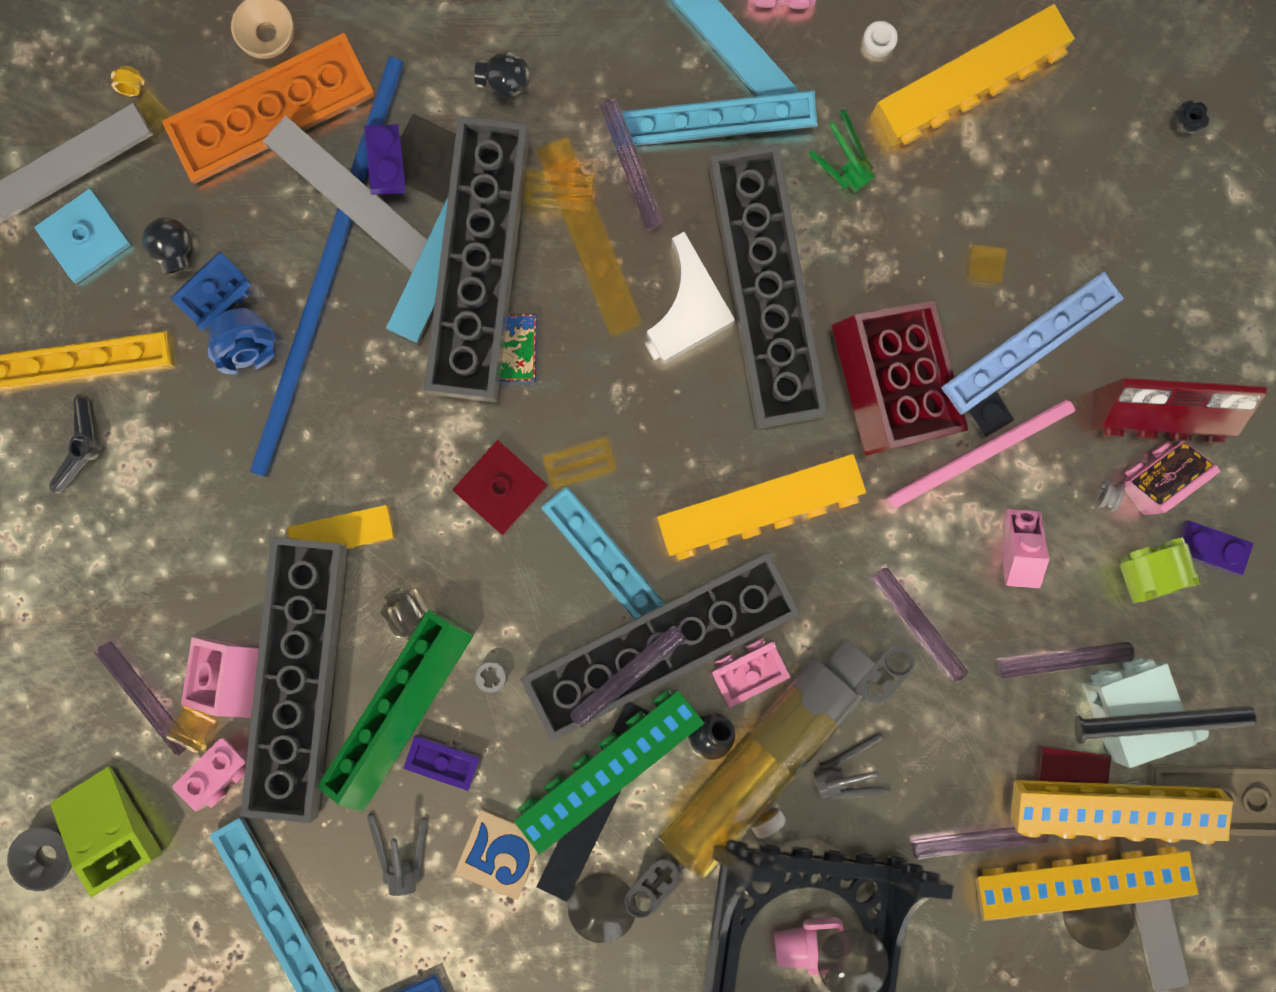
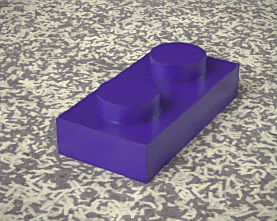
[364,124,406,195]
[1179,520,1254,575]
[403,735,480,791]

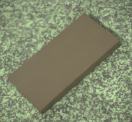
[1150,764,1276,836]

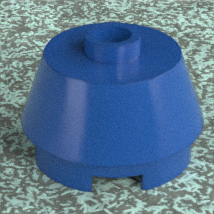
[208,308,275,374]

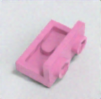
[710,638,791,708]
[173,738,247,812]

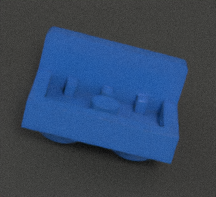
[171,251,252,331]

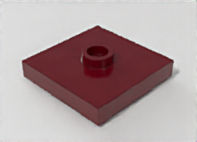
[452,440,549,536]
[1037,746,1111,784]

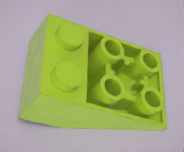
[50,766,163,898]

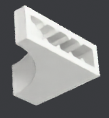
[644,232,735,365]

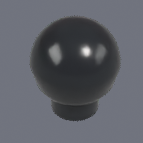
[474,51,531,100]
[142,217,191,275]
[688,712,735,760]

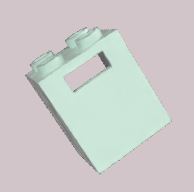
[1082,657,1209,768]

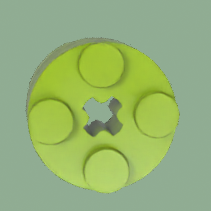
[1119,537,1201,604]

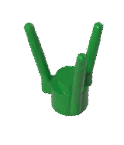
[809,109,876,192]

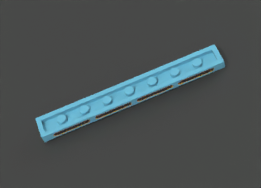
[209,817,340,992]

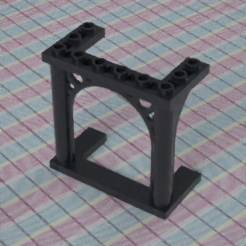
[702,840,954,992]

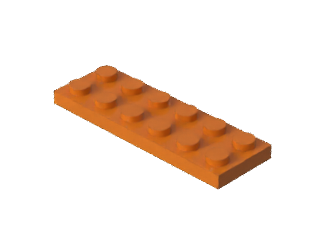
[162,33,376,184]

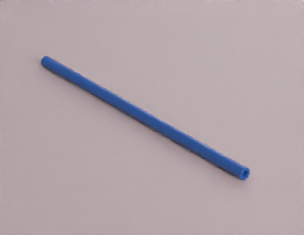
[249,57,404,477]

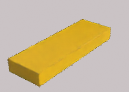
[287,505,395,549]

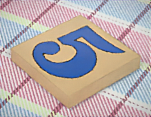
[454,808,537,901]

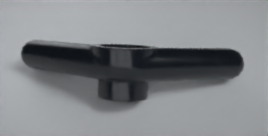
[49,394,101,493]

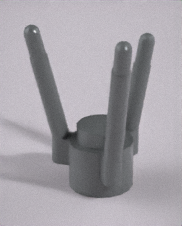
[814,733,890,800]
[367,814,428,896]

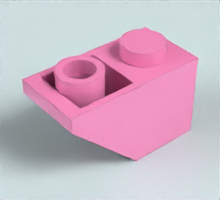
[1002,509,1049,588]

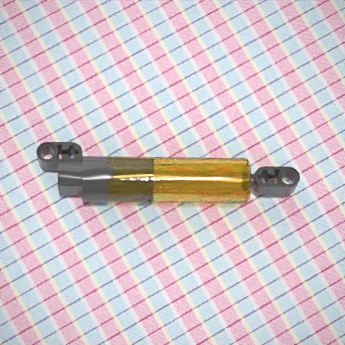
[625,639,915,919]

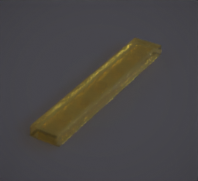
[537,137,642,337]

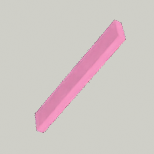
[884,400,1076,510]

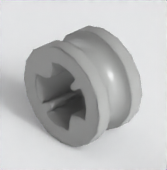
[1096,478,1126,512]
[475,661,507,693]

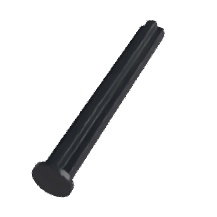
[1074,706,1257,744]

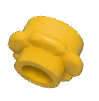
[111,66,145,96]

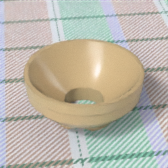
[231,0,294,59]

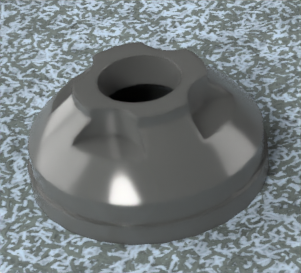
[7,827,72,891]

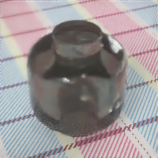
[380,587,430,640]

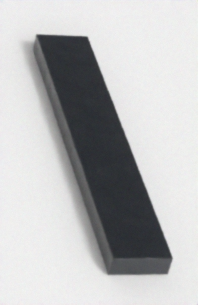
[536,701,649,902]

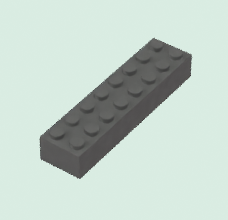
[424,116,530,402]
[709,144,828,430]
[240,537,347,824]
[520,552,800,742]

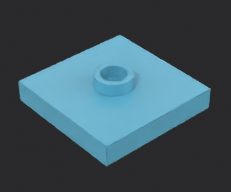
[34,188,131,284]

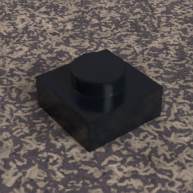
[967,391,1014,439]

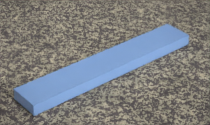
[941,271,1124,415]

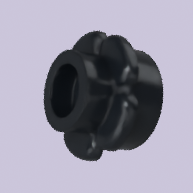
[1176,100,1210,133]

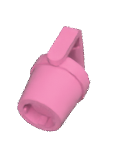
[774,917,850,975]

